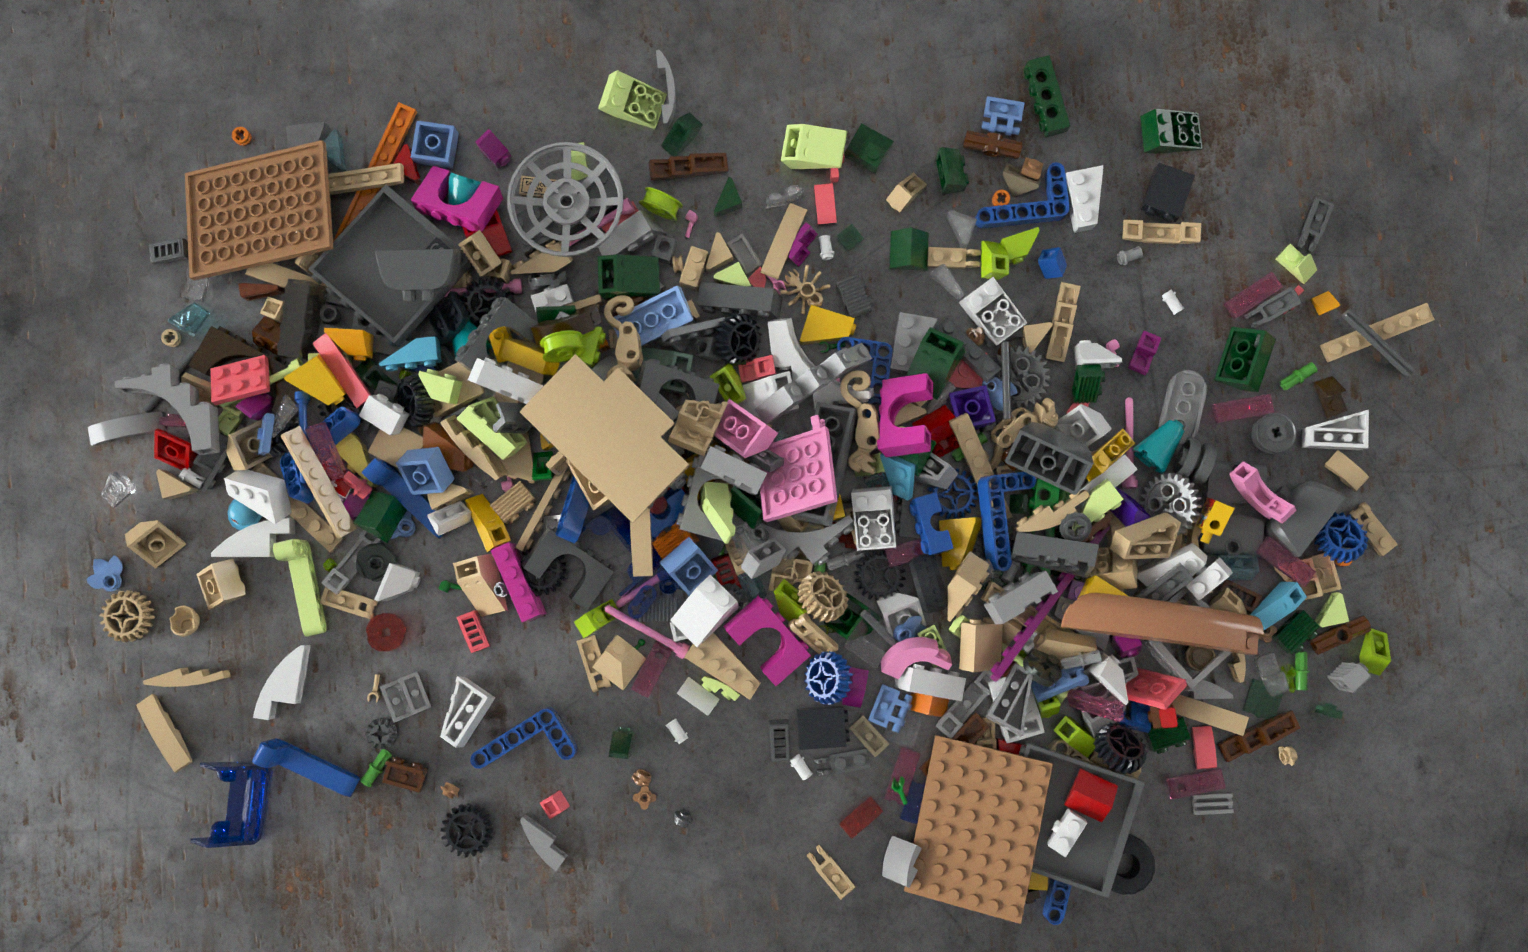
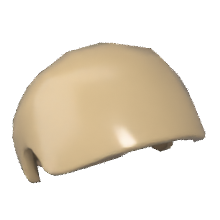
[169,605,200,637]
[1185,646,1215,672]

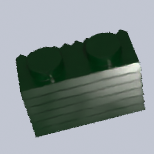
[1072,364,1105,404]
[1272,610,1320,654]
[1144,716,1191,754]

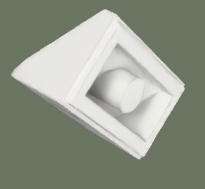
[427,501,471,535]
[677,677,720,716]

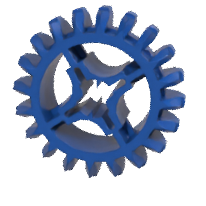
[927,468,979,520]
[1314,512,1369,564]
[804,652,853,705]

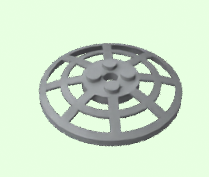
[507,142,624,257]

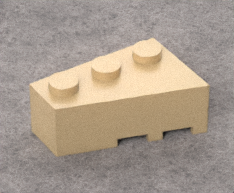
[1110,512,1181,559]

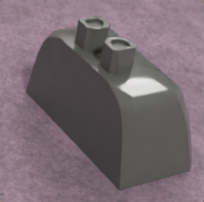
[375,249,462,301]
[1005,422,1093,495]
[1265,481,1346,558]

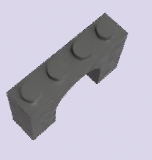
[455,297,539,372]
[636,359,720,404]
[521,526,614,610]

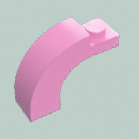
[1229,461,1296,524]
[880,637,952,679]

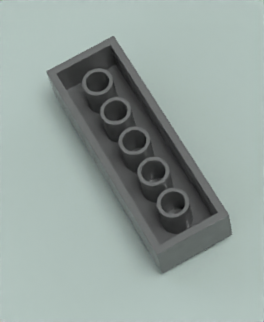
[506,169,624,258]
[791,402,858,527]

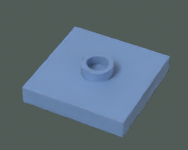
[257,413,275,456]

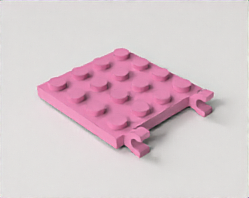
[760,415,838,522]

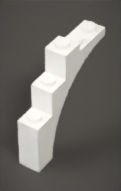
[768,318,874,410]

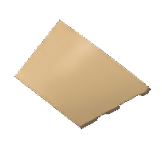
[668,400,728,456]
[496,431,535,484]
[769,549,813,591]
[1274,553,1342,600]

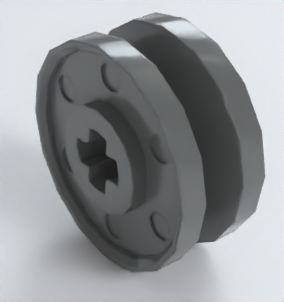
[1251,413,1297,455]

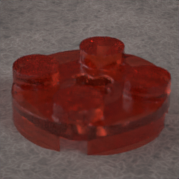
[366,613,407,651]

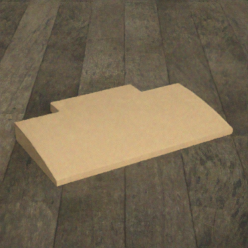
[520,354,689,523]

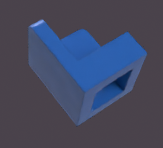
[1038,247,1067,279]

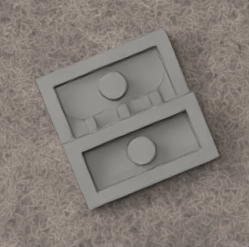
[380,671,431,723]
[882,836,922,888]

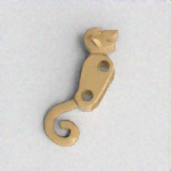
[604,295,643,382]
[840,370,880,475]
[983,398,1058,470]

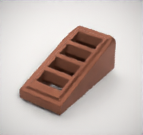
[238,283,284,301]

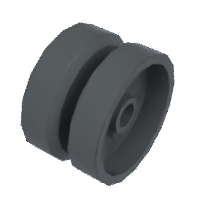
[1174,436,1217,485]

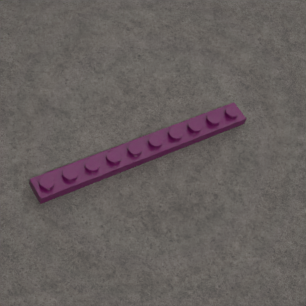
[990,527,1110,682]

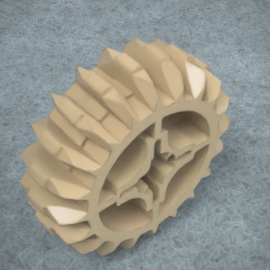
[797,571,849,623]
[99,590,155,643]

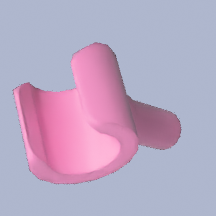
[685,210,698,238]
[766,275,786,295]
[1105,339,1120,367]
[501,476,514,492]

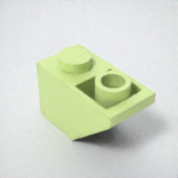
[418,369,462,404]

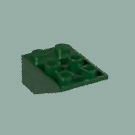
[1140,108,1203,154]
[597,254,660,300]
[906,327,965,399]

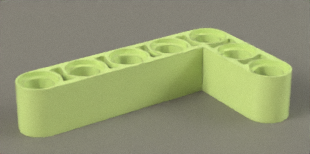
[273,539,327,637]

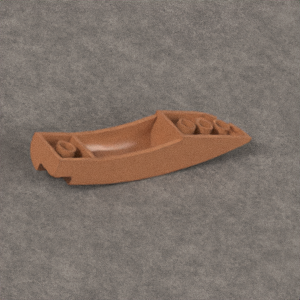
[1061,593,1263,655]

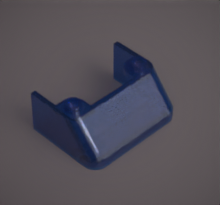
[577,506,662,597]
[190,762,269,848]

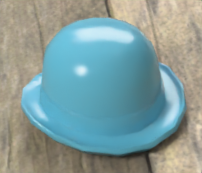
[227,499,262,530]

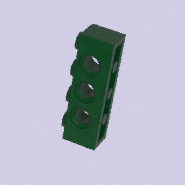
[1023,55,1070,138]

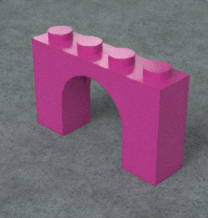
[411,166,503,232]
[877,373,933,457]
[491,542,547,622]
[723,595,811,686]

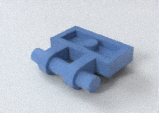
[981,96,1025,136]
[868,684,913,733]

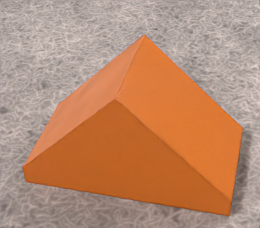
[910,692,949,717]

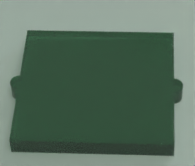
[1243,678,1284,719]

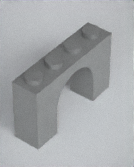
[676,454,723,541]

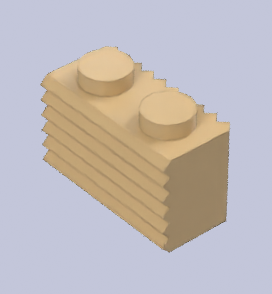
[459,230,502,276]
[679,246,709,292]
[490,481,537,524]

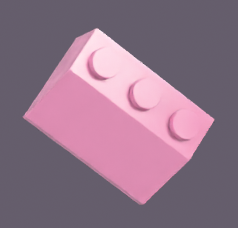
[714,399,778,458]

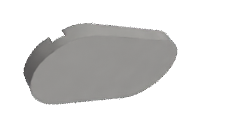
[1159,370,1207,445]

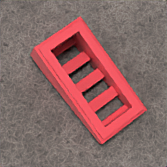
[457,610,490,653]

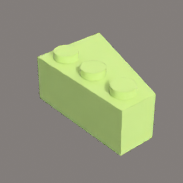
[456,396,527,460]

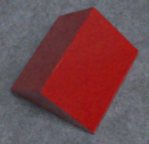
[154,428,198,470]
[1064,768,1118,823]

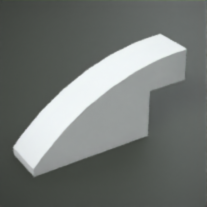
[1074,455,1138,513]
[211,518,296,557]
[253,645,311,720]

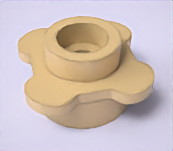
[1278,746,1297,766]

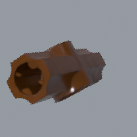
[963,130,1022,159]
[1310,615,1371,655]

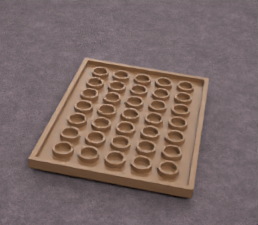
[185,140,334,281]
[904,735,1053,924]

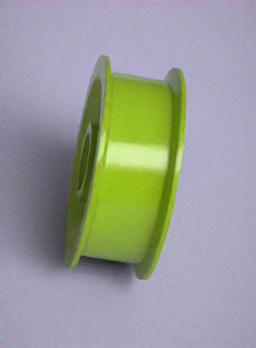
[639,187,683,221]
[540,330,586,363]

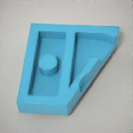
[880,453,915,501]

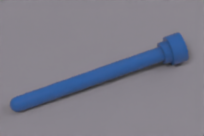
[295,391,311,484]

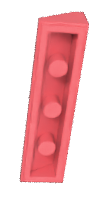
[312,333,371,408]

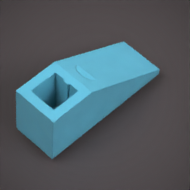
[379,336,442,371]
[1250,582,1307,631]

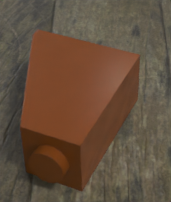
[423,422,474,472]

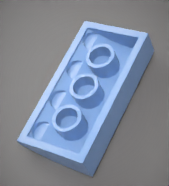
[614,286,693,346]

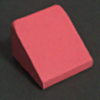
[540,790,570,819]

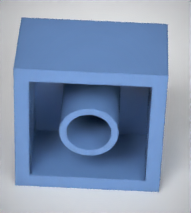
[411,121,459,169]
[396,447,454,495]
[659,537,718,596]

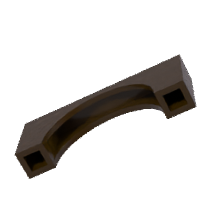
[188,326,303,421]

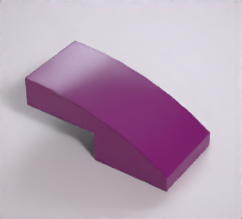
[789,223,818,267]
[1128,331,1161,375]

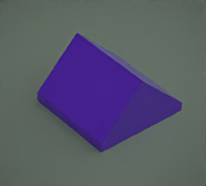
[949,385,996,430]
[1110,487,1151,527]

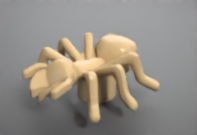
[780,265,831,314]

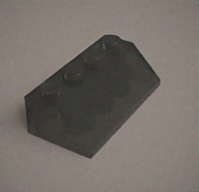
[277,279,327,361]

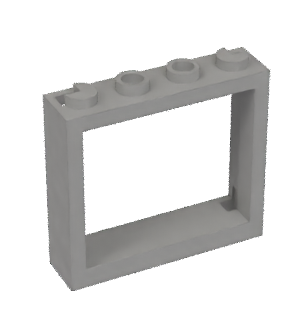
[1140,586,1232,692]

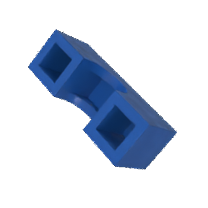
[650,488,685,539]
[909,492,954,555]

